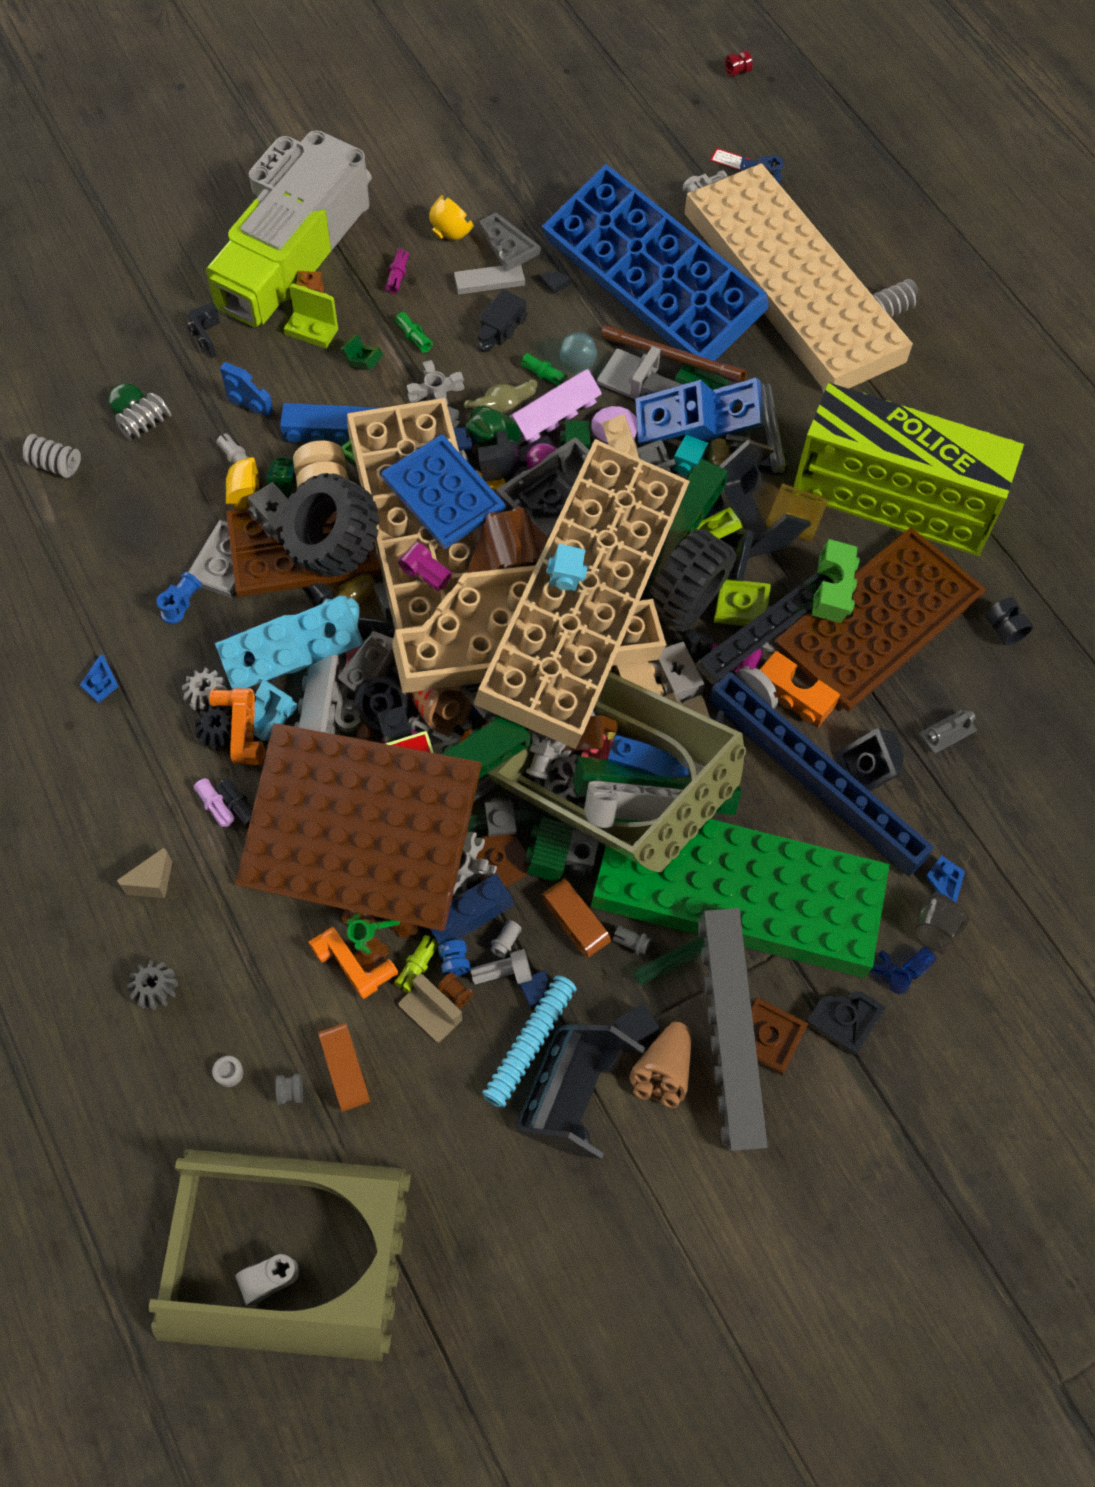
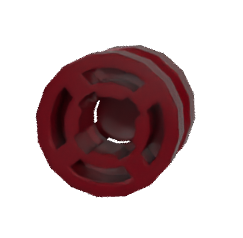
[725,50,753,77]

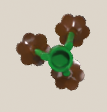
[342,909,420,972]

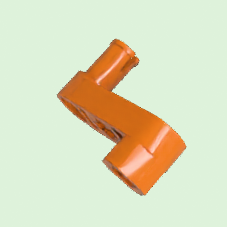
[209,688,265,766]
[308,927,398,999]

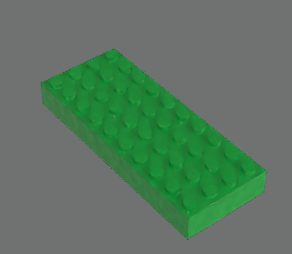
[591,818,890,978]

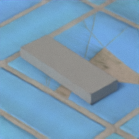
[454,265,525,295]

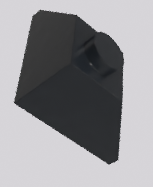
[836,727,904,792]

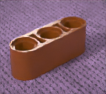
[540,879,611,958]
[318,1023,370,1112]

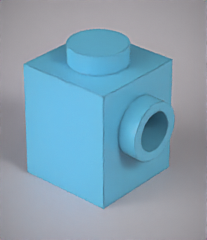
[546,544,587,591]

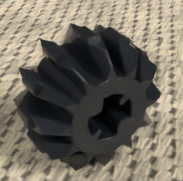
[194,705,232,750]

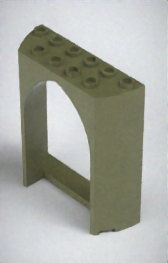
[488,672,746,872]
[149,1149,411,1361]

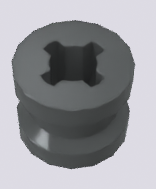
[276,1073,303,1105]

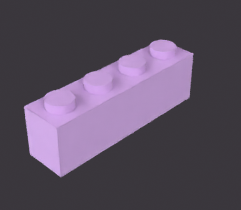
[509,369,602,444]

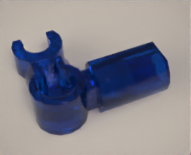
[871,946,937,994]

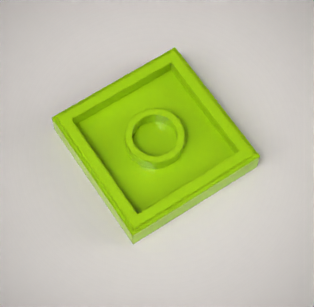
[714,579,771,626]

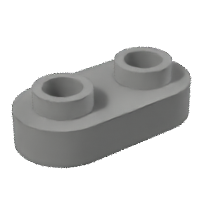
[335,684,362,733]

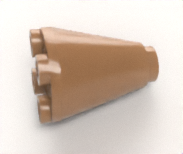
[629,1022,692,1109]

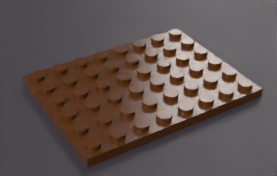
[235,723,482,931]

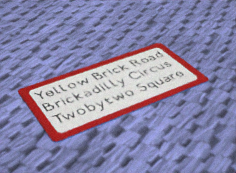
[710,148,751,170]

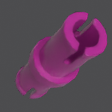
[384,249,409,294]

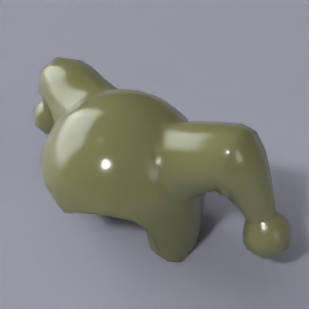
[464,380,538,416]

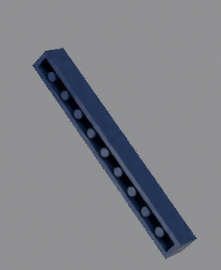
[709,672,934,877]

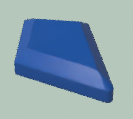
[80,654,118,703]
[926,855,965,909]

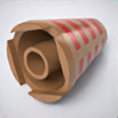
[408,686,472,734]

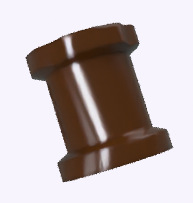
[436,972,474,1009]

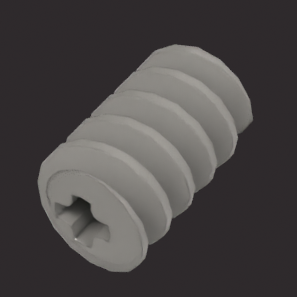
[872,279,918,318]
[115,393,171,442]
[23,434,81,478]

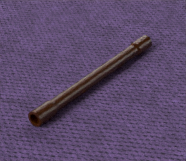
[601,325,747,383]

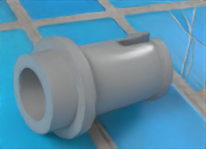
[491,920,522,958]

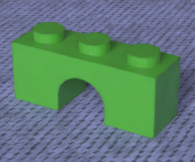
[812,539,859,623]

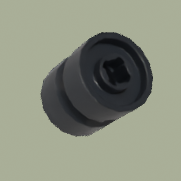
[985,597,1034,646]

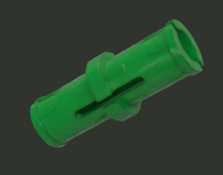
[394,312,433,353]
[521,353,568,386]

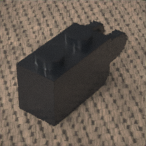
[478,289,528,353]

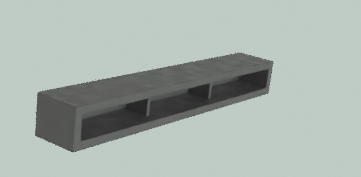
[698,908,768,1151]

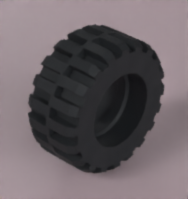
[280,473,379,577]
[647,529,736,630]

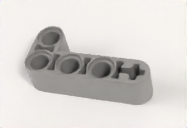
[584,781,683,828]

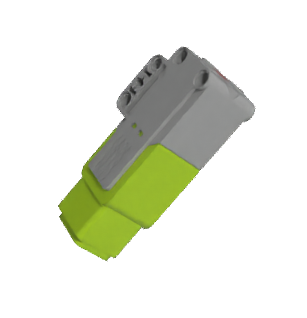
[206,130,372,328]

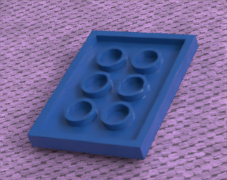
[381,434,505,550]

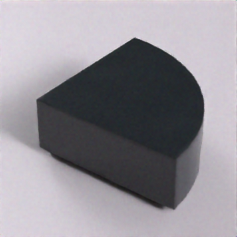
[539,272,571,294]

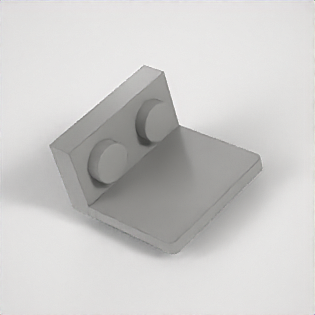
[597,346,661,399]

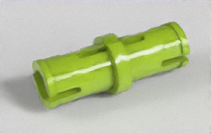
[394,935,439,993]

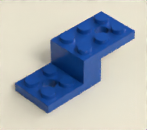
[635,378,764,446]

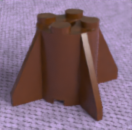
[467,508,549,573]

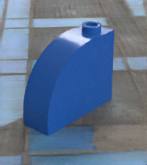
[608,735,690,778]

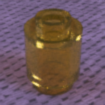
[707,438,731,466]
[338,573,376,605]

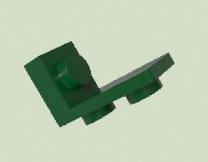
[267,457,295,501]

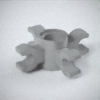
[407,360,464,405]
[453,832,497,899]

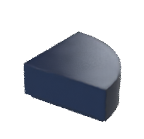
[519,970,548,1009]

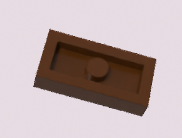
[562,715,617,751]

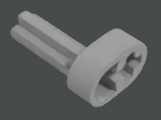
[470,949,532,984]

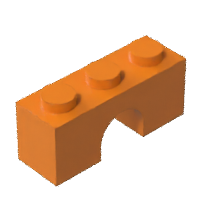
[760,651,840,728]

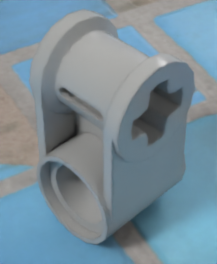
[235,1254,299,1306]

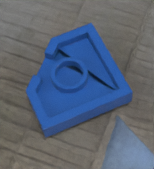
[220,362,273,417]

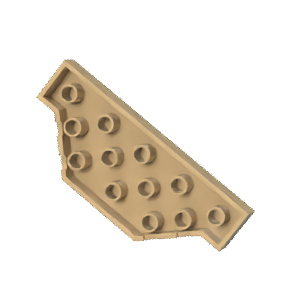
[392,565,666,693]

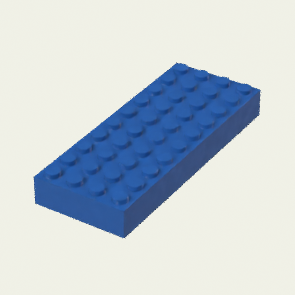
[542,164,769,361]

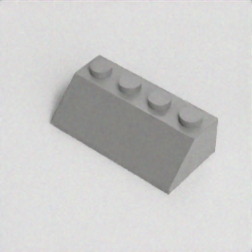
[295,655,343,734]

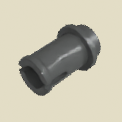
[613,925,651,955]

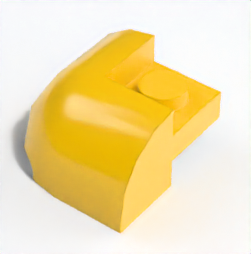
[226,457,259,509]

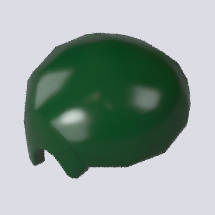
[108,383,145,416]

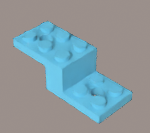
[215,596,364,690]

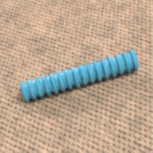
[482,976,577,1108]

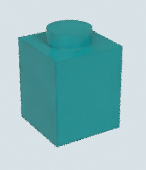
[672,435,708,476]

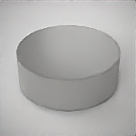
[212,1056,243,1087]

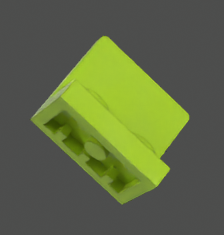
[284,283,338,349]

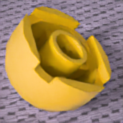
[429,195,474,241]

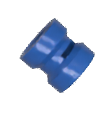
[438,940,470,976]

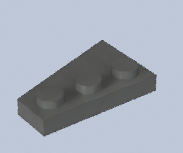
[479,213,541,271]

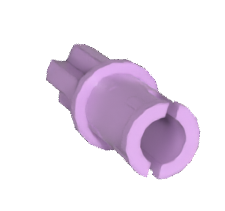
[194,778,234,827]

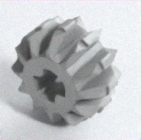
[182,667,227,713]

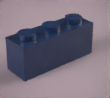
[430,873,514,944]

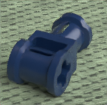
[739,155,784,184]

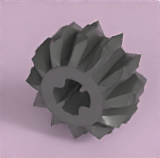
[127,960,178,1010]

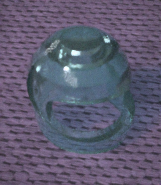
[560,332,597,374]

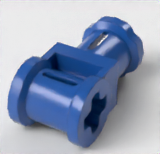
[157,572,202,624]

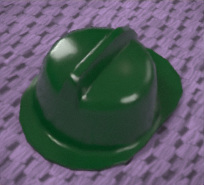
[465,405,520,446]

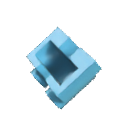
[254,679,297,741]

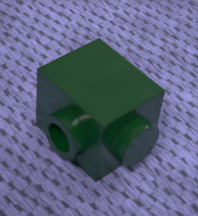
[560,420,590,450]

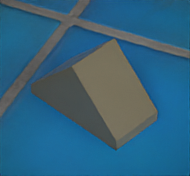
[117,848,173,898]

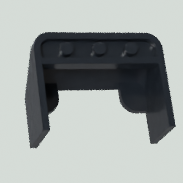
[710,439,811,559]
[517,1024,645,1159]

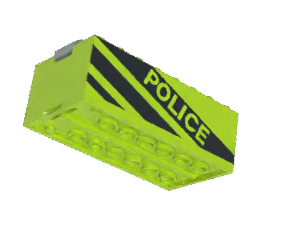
[792,382,1024,556]

